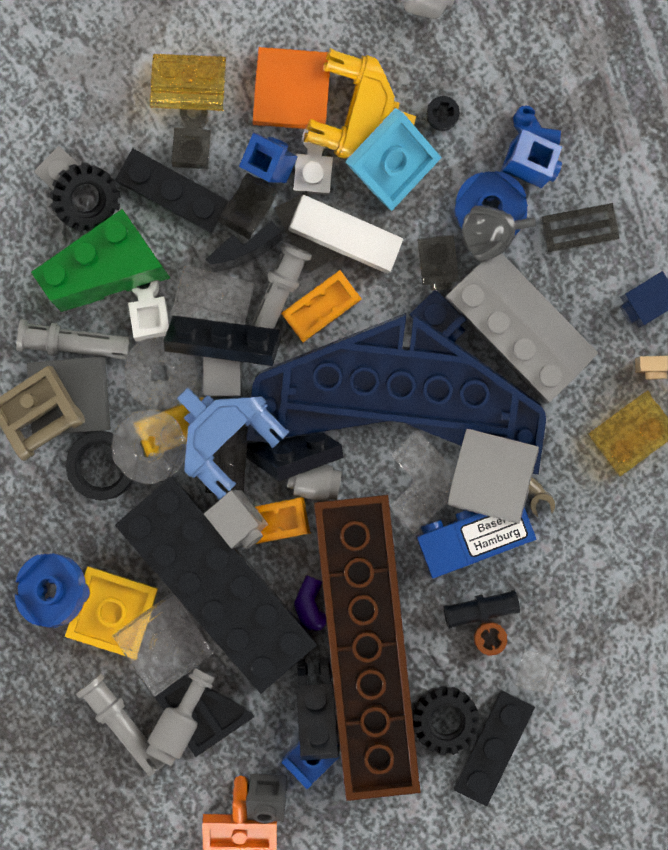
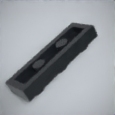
[115,148,229,234]
[163,315,281,366]
[453,690,535,806]

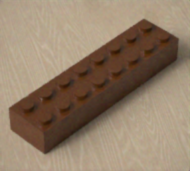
[314,495,421,801]

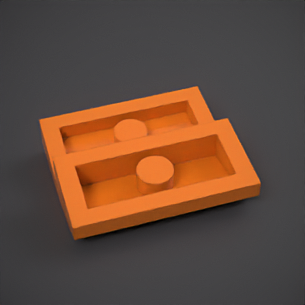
[253,47,330,129]

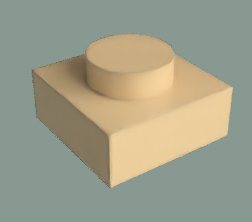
[635,356,668,380]

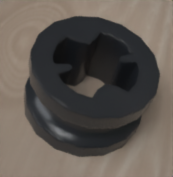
[426,96,460,131]

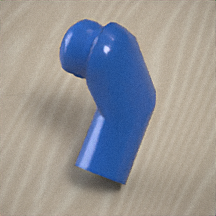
[513,106,561,145]

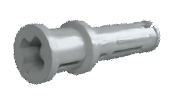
[251,242,312,329]
[16,319,130,360]
[76,673,166,777]

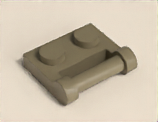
[0,366,85,461]

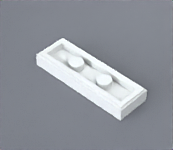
[288,195,403,274]

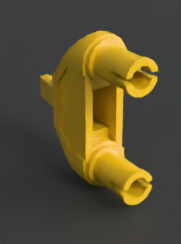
[304,48,416,159]

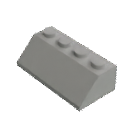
[445,254,598,404]

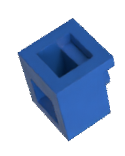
[500,129,562,188]
[239,133,298,183]
[281,741,339,789]

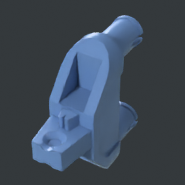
[177,387,290,500]

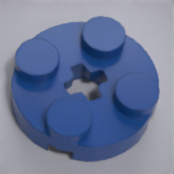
[454,171,528,235]
[15,553,90,628]

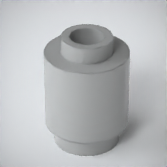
[287,465,342,501]

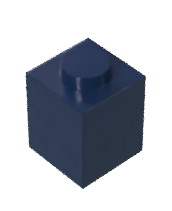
[620,271,668,328]

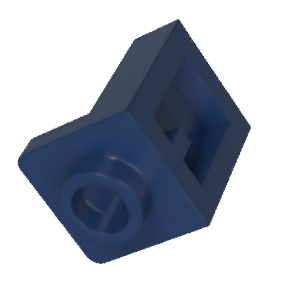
[409,289,467,342]

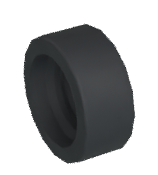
[65,430,138,501]

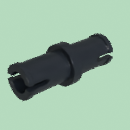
[443,590,520,629]

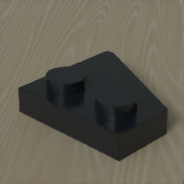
[244,433,344,481]
[154,674,255,757]

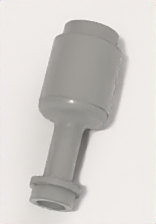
[146,668,215,766]

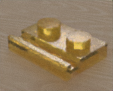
[149,54,226,111]
[587,390,668,477]

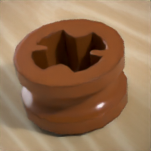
[474,622,508,656]

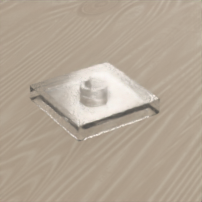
[112,593,214,697]

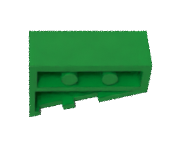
[31,209,170,312]

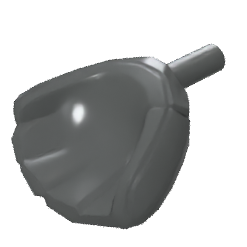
[462,205,536,261]

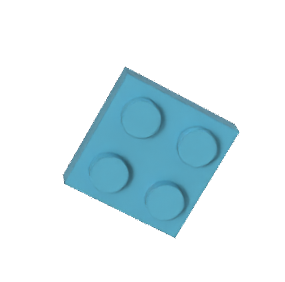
[345,108,442,211]

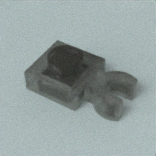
[171,104,211,169]

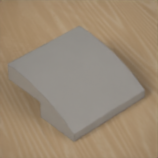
[448,429,539,524]

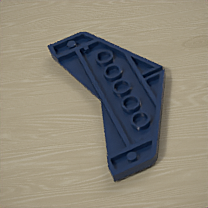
[247,313,546,475]

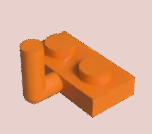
[202,776,277,850]

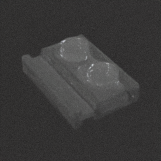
[170,264,256,325]

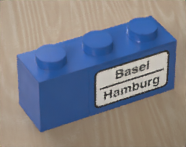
[416,507,537,579]

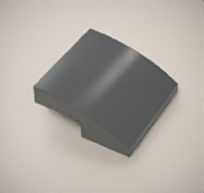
[27,357,111,434]

